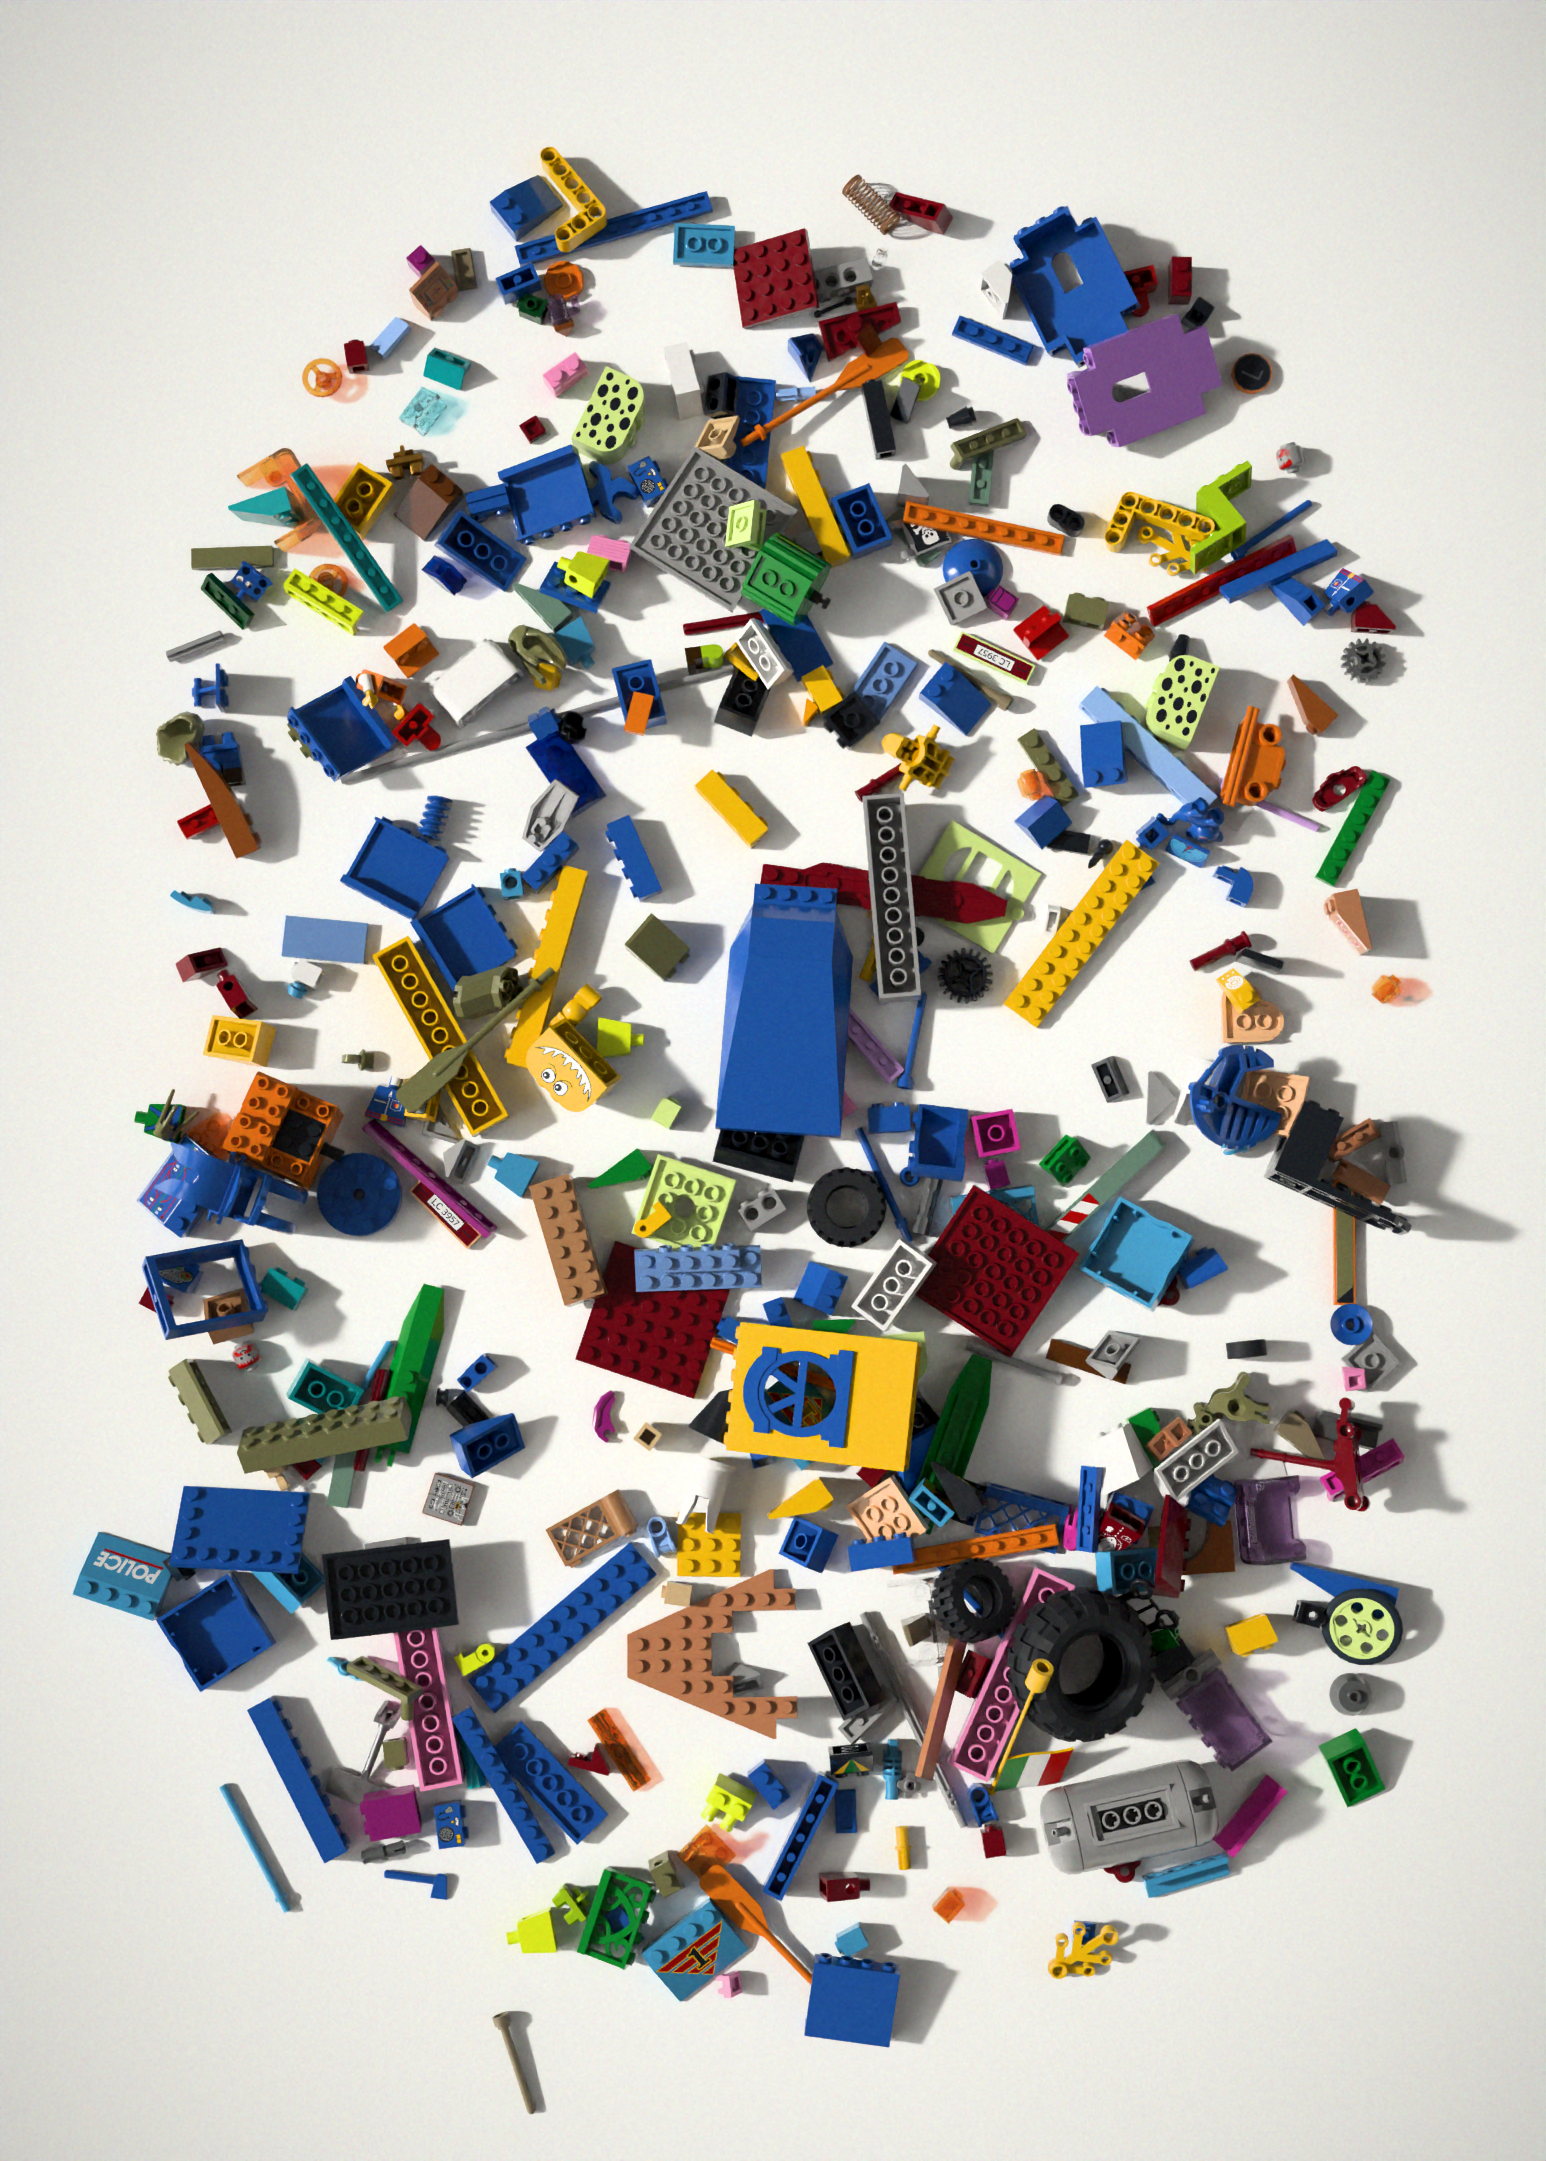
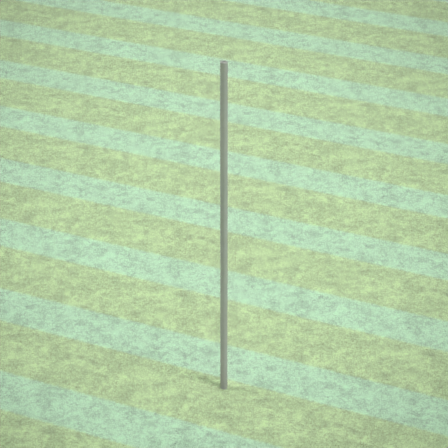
[340,663,734,784]

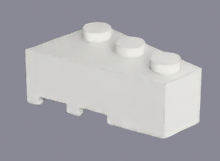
[663,342,704,420]

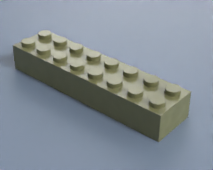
[237,1396,412,1474]

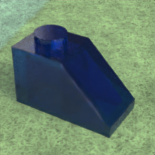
[421,555,467,596]

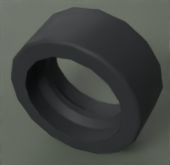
[1226,1339,1267,1360]

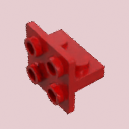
[1013,605,1069,661]

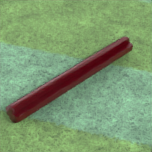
[683,612,764,636]
[353,1368,390,1472]

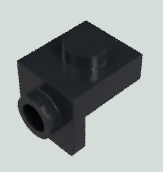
[1181,297,1215,329]

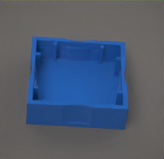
[156,1571,277,1692]

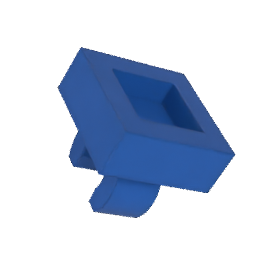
[1072,1920,1096,1945]

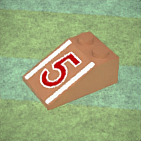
[1323,888,1372,955]

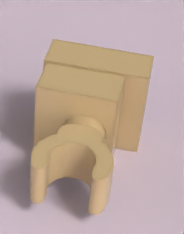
[263,1465,291,1492]

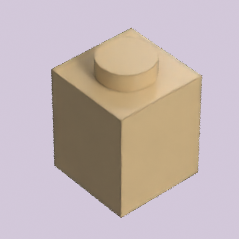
[633,1421,663,1452]
[661,1581,693,1607]

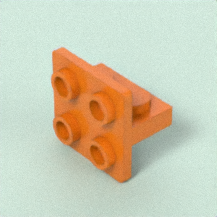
[1104,611,1156,661]
[383,623,439,678]

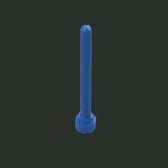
[1230,500,1312,561]
[897,992,927,1090]

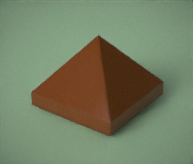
[552,317,574,337]

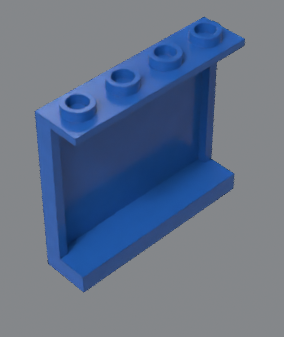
[497,444,597,546]
[287,676,398,782]
[340,816,450,921]
[410,884,519,994]
[804,1953,900,2048]

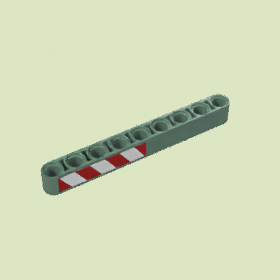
[1045,1129,1167,1242]

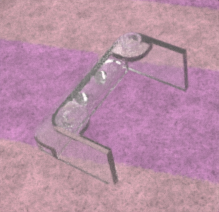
[886,1575,950,1670]

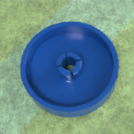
[317,1153,403,1237]

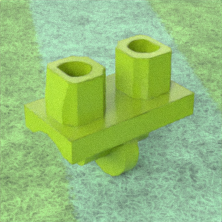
[552,1884,590,1925]

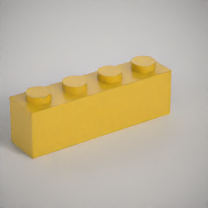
[694,769,768,848]

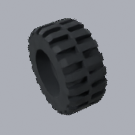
[807,1167,887,1248]
[932,1557,1015,1644]

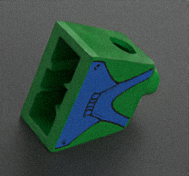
[134,1104,187,1144]

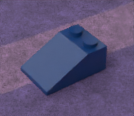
[489,174,563,242]
[611,659,667,729]
[918,661,992,736]
[1080,720,1128,788]
[449,1413,525,1479]

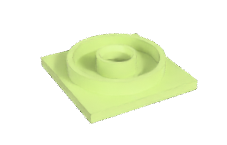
[632,1154,737,1248]

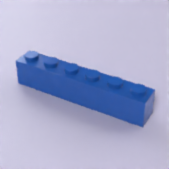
[762,1771,839,1902]

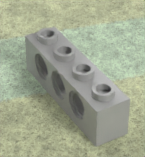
[814,257,873,303]

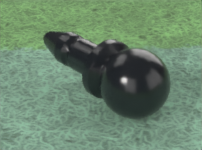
[1088,839,1114,869]

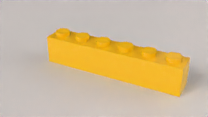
[781,445,852,568]

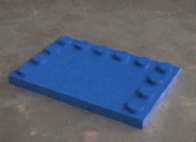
[169,1486,310,1574]

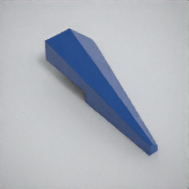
[1289,1562,1399,1619]

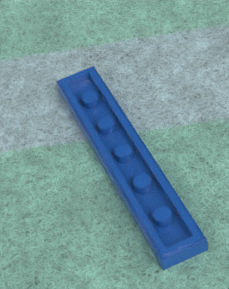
[1220,539,1338,604]

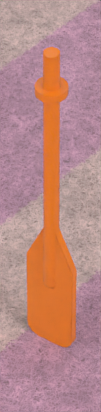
[740,337,909,447]
[699,1864,812,1985]

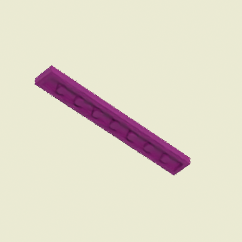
[361,1119,498,1238]

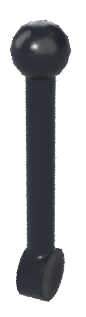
[814,296,852,318]

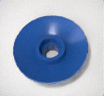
[1330,1304,1373,1346]

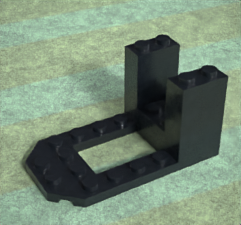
[1263,1099,1412,1235]

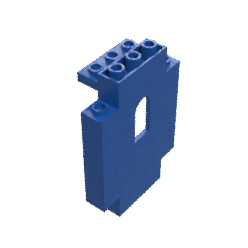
[1009,205,1141,368]

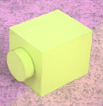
[651,1096,682,1130]

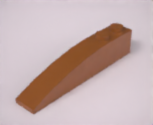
[184,742,262,859]

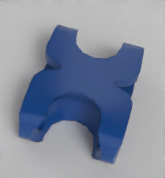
[588,461,640,525]

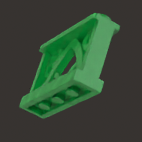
[577,1866,657,1970]

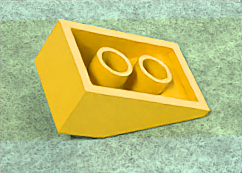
[203,1015,276,1068]
[767,1477,834,1519]

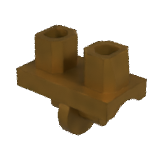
[386,445,425,481]

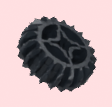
[937,948,993,1004]

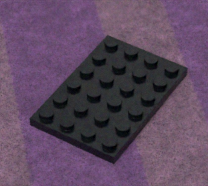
[322,1539,459,1640]

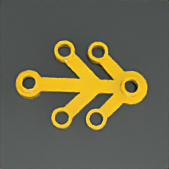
[1137,526,1209,576]
[1048,1922,1118,1979]

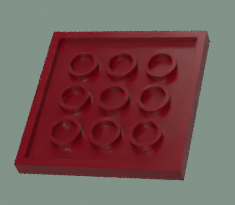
[733,228,820,329]

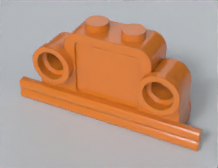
[1219,706,1286,807]

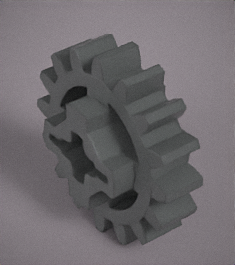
[1340,638,1386,684]

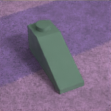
[513,582,573,633]

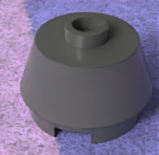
[1329,1673,1371,1716]

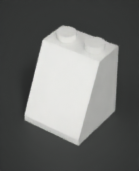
[1088,1422,1153,1495]

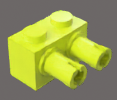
[701,1772,757,1833]

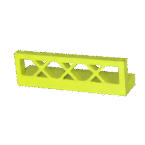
[283,568,364,636]

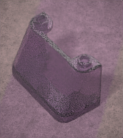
[1233,1475,1306,1566]

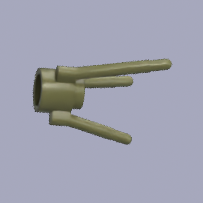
[153,1089,199,1142]

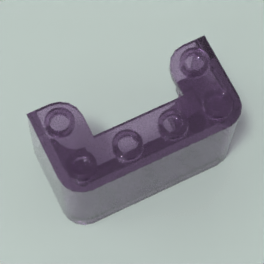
[1175,1667,1273,1772]

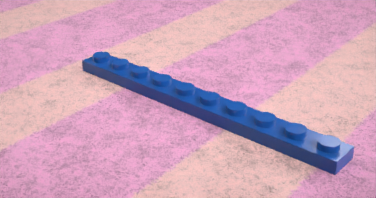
[514,191,713,267]

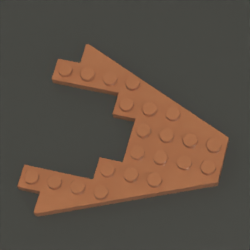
[627,1569,798,1739]

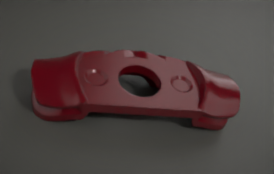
[1312,766,1367,812]

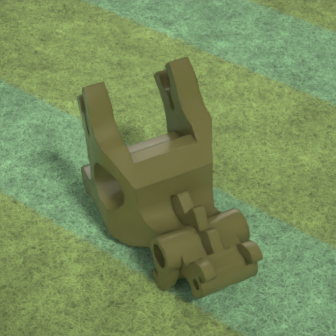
[1187,1371,1271,1437]

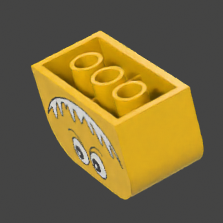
[526,1018,622,1112]

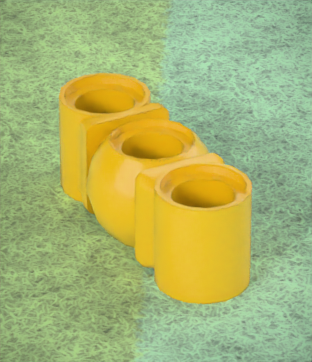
[548,983,603,1028]

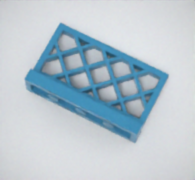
[950,1184,1039,1226]

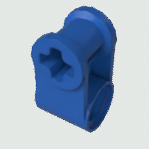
[968,1783,999,1828]

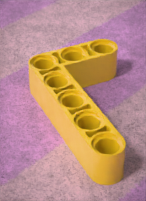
[540,147,607,252]
[1104,492,1215,553]

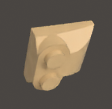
[695,416,740,460]

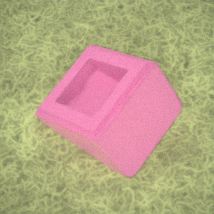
[1341,1367,1367,1392]

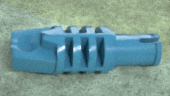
[883,1739,902,1800]

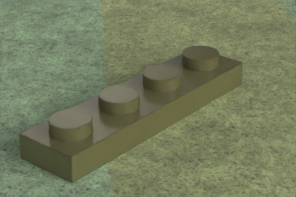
[1017,728,1080,807]

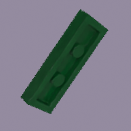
[200,573,255,630]

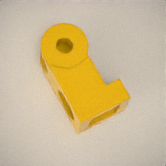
[634,1201,673,1238]

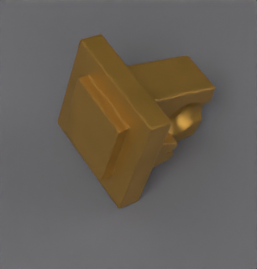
[853,284,877,311]

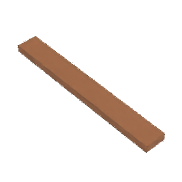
[915,1612,974,1781]

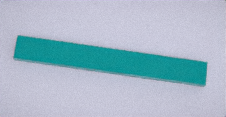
[290,463,404,613]

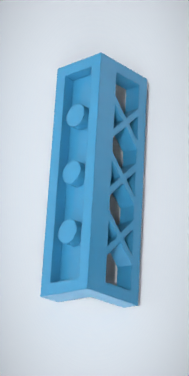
[1142,1852,1230,1898]

